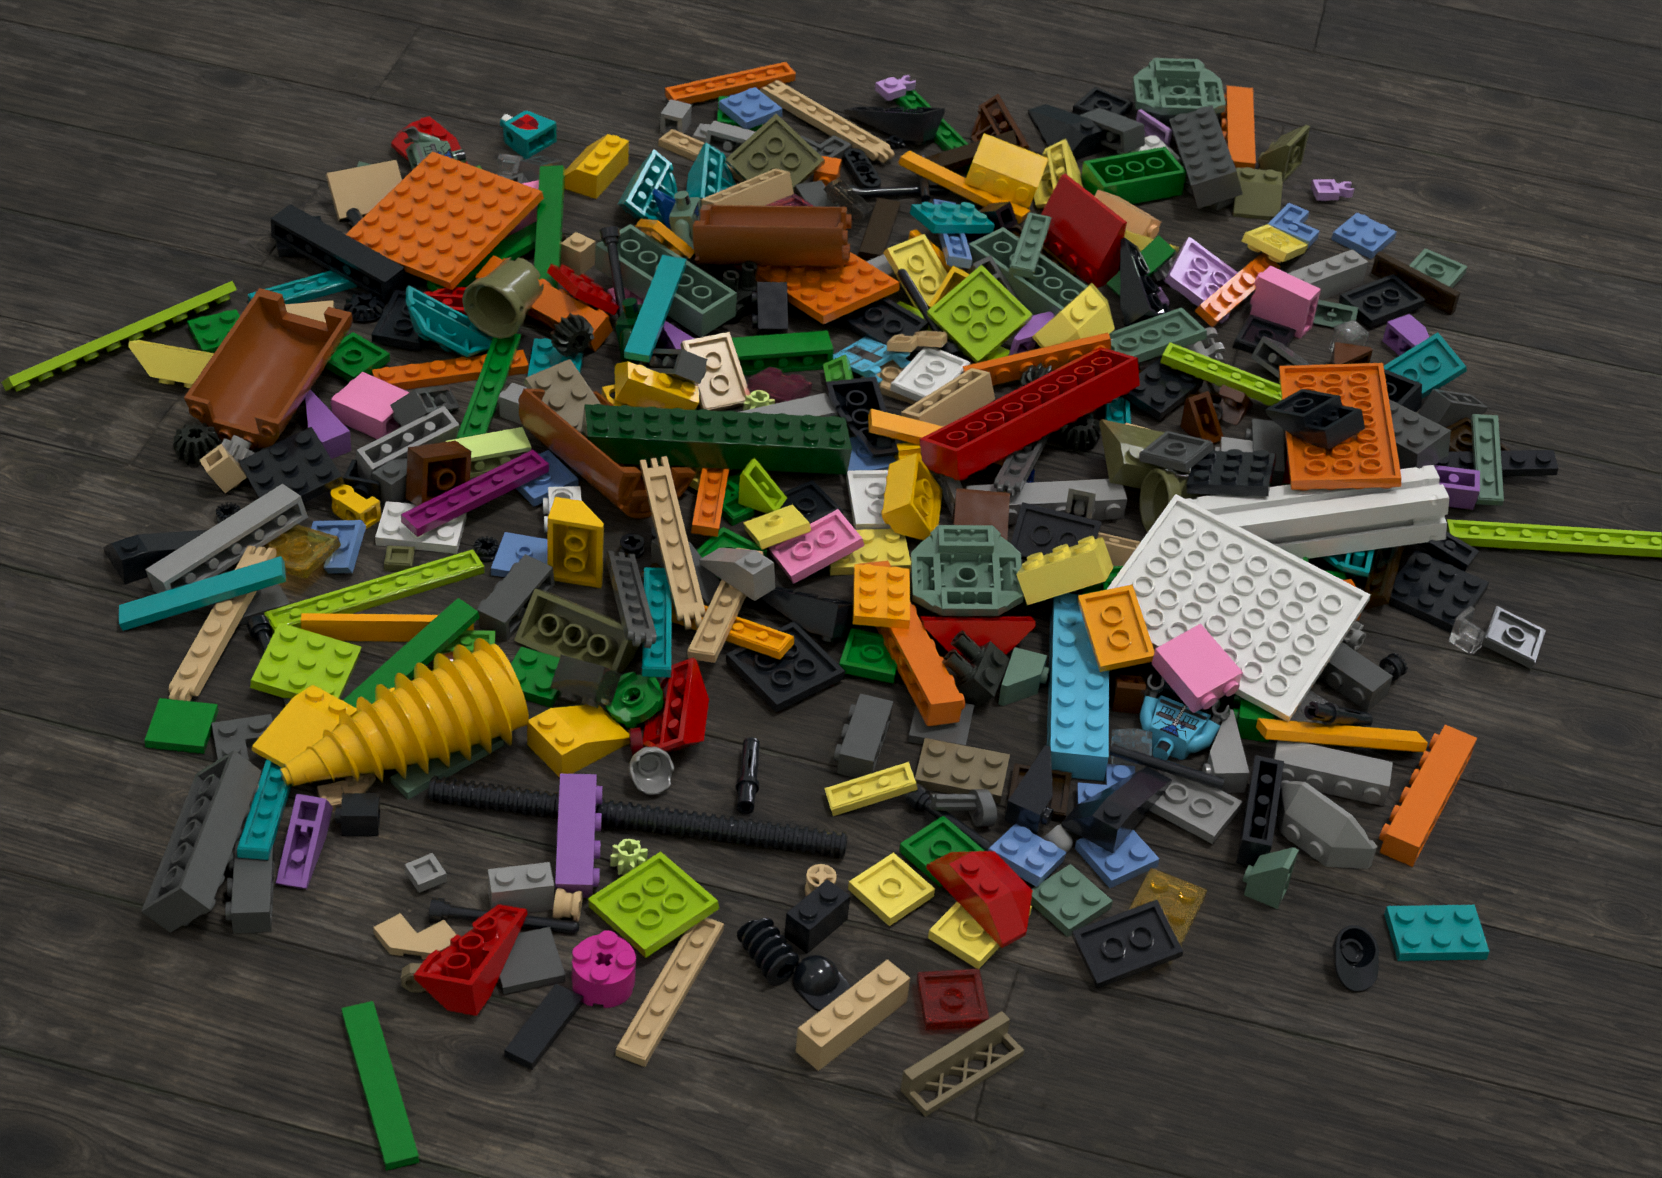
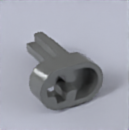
[930,789,997,827]

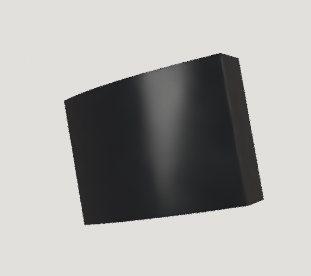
[1266,389,1365,450]

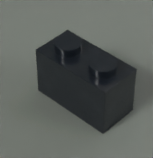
[751,282,788,336]
[784,879,850,954]

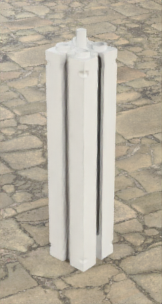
[1186,465,1449,559]

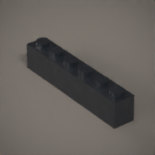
[271,204,405,301]

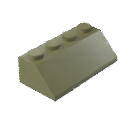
[514,588,638,680]

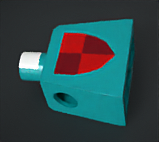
[500,111,557,159]

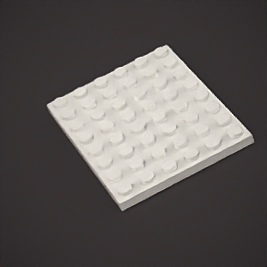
[1107,494,1370,722]

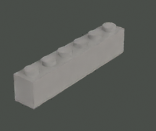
[966,479,1127,525]
[145,484,308,593]

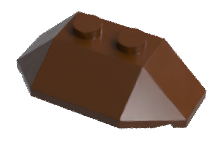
[971,94,1031,151]

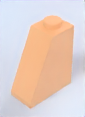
[1095,190,1162,239]

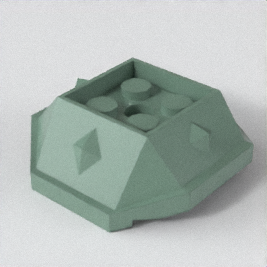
[1132,58,1226,127]
[911,525,1024,616]

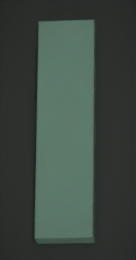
[1009,212,1052,279]
[1471,414,1504,506]
[390,736,504,799]

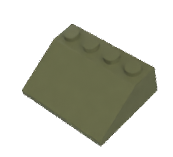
[1099,419,1191,489]

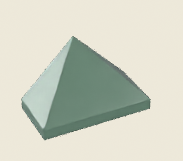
[1313,300,1358,332]

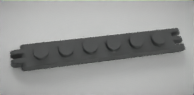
[994,432,1052,496]
[606,550,657,649]

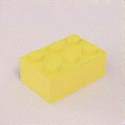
[1016,536,1114,605]

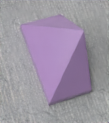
[1136,109,1173,147]

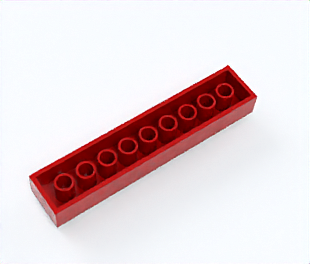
[919,347,1140,480]

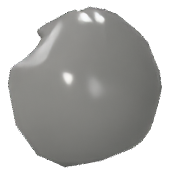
[629,747,674,795]

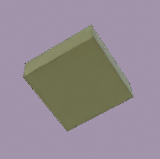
[384,545,415,572]

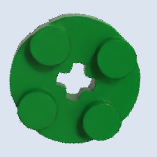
[605,672,664,728]

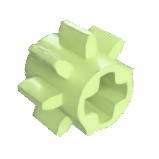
[743,390,775,411]
[610,839,648,875]

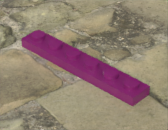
[401,450,549,537]

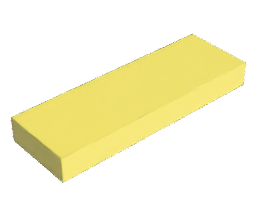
[824,762,918,816]

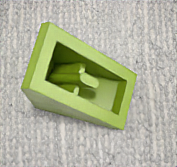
[738,458,787,514]

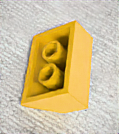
[964,133,1049,208]
[564,134,629,199]
[615,362,699,410]
[881,453,943,540]
[547,497,604,588]

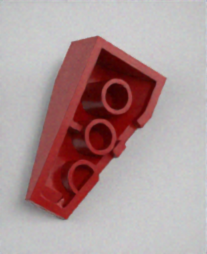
[414,904,527,1016]

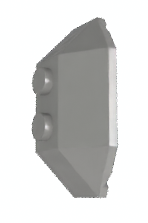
[1277,780,1377,869]

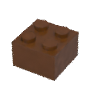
[406,440,472,506]

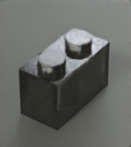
[550,655,622,708]

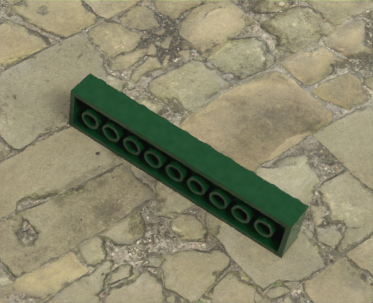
[581,404,852,474]

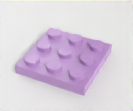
[1164,237,1238,323]

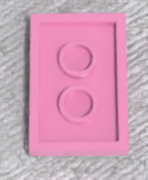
[768,509,865,584]

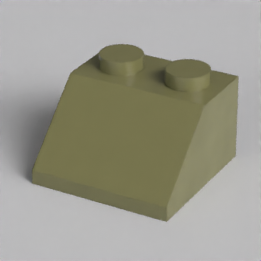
[1258,125,1310,183]
[1232,167,1283,220]

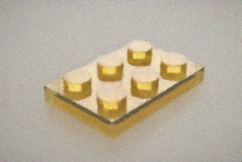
[262,524,341,579]
[1129,868,1207,960]

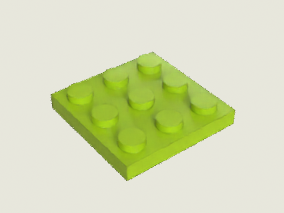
[927,265,1033,363]
[250,622,362,699]
[588,851,719,958]

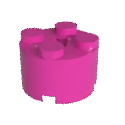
[572,931,636,1008]

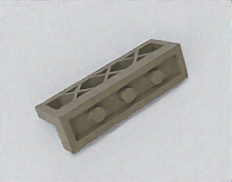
[901,1011,1024,1117]

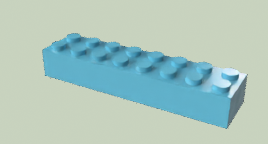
[1047,593,1109,781]

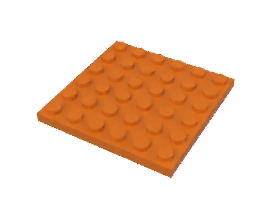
[345,151,544,290]

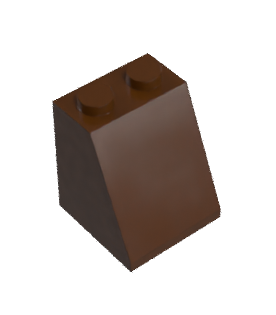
[951,488,1010,540]

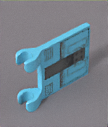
[833,337,911,383]

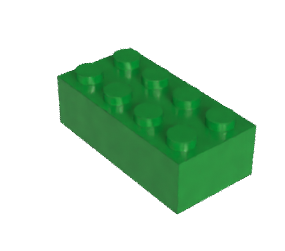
[1081,147,1186,204]

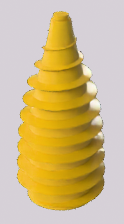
[280,638,529,786]

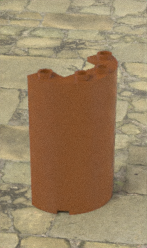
[693,205,852,267]
[184,288,352,450]
[518,388,696,519]

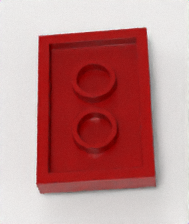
[547,264,619,315]

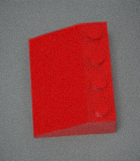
[1041,173,1127,288]

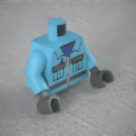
[1140,674,1230,760]

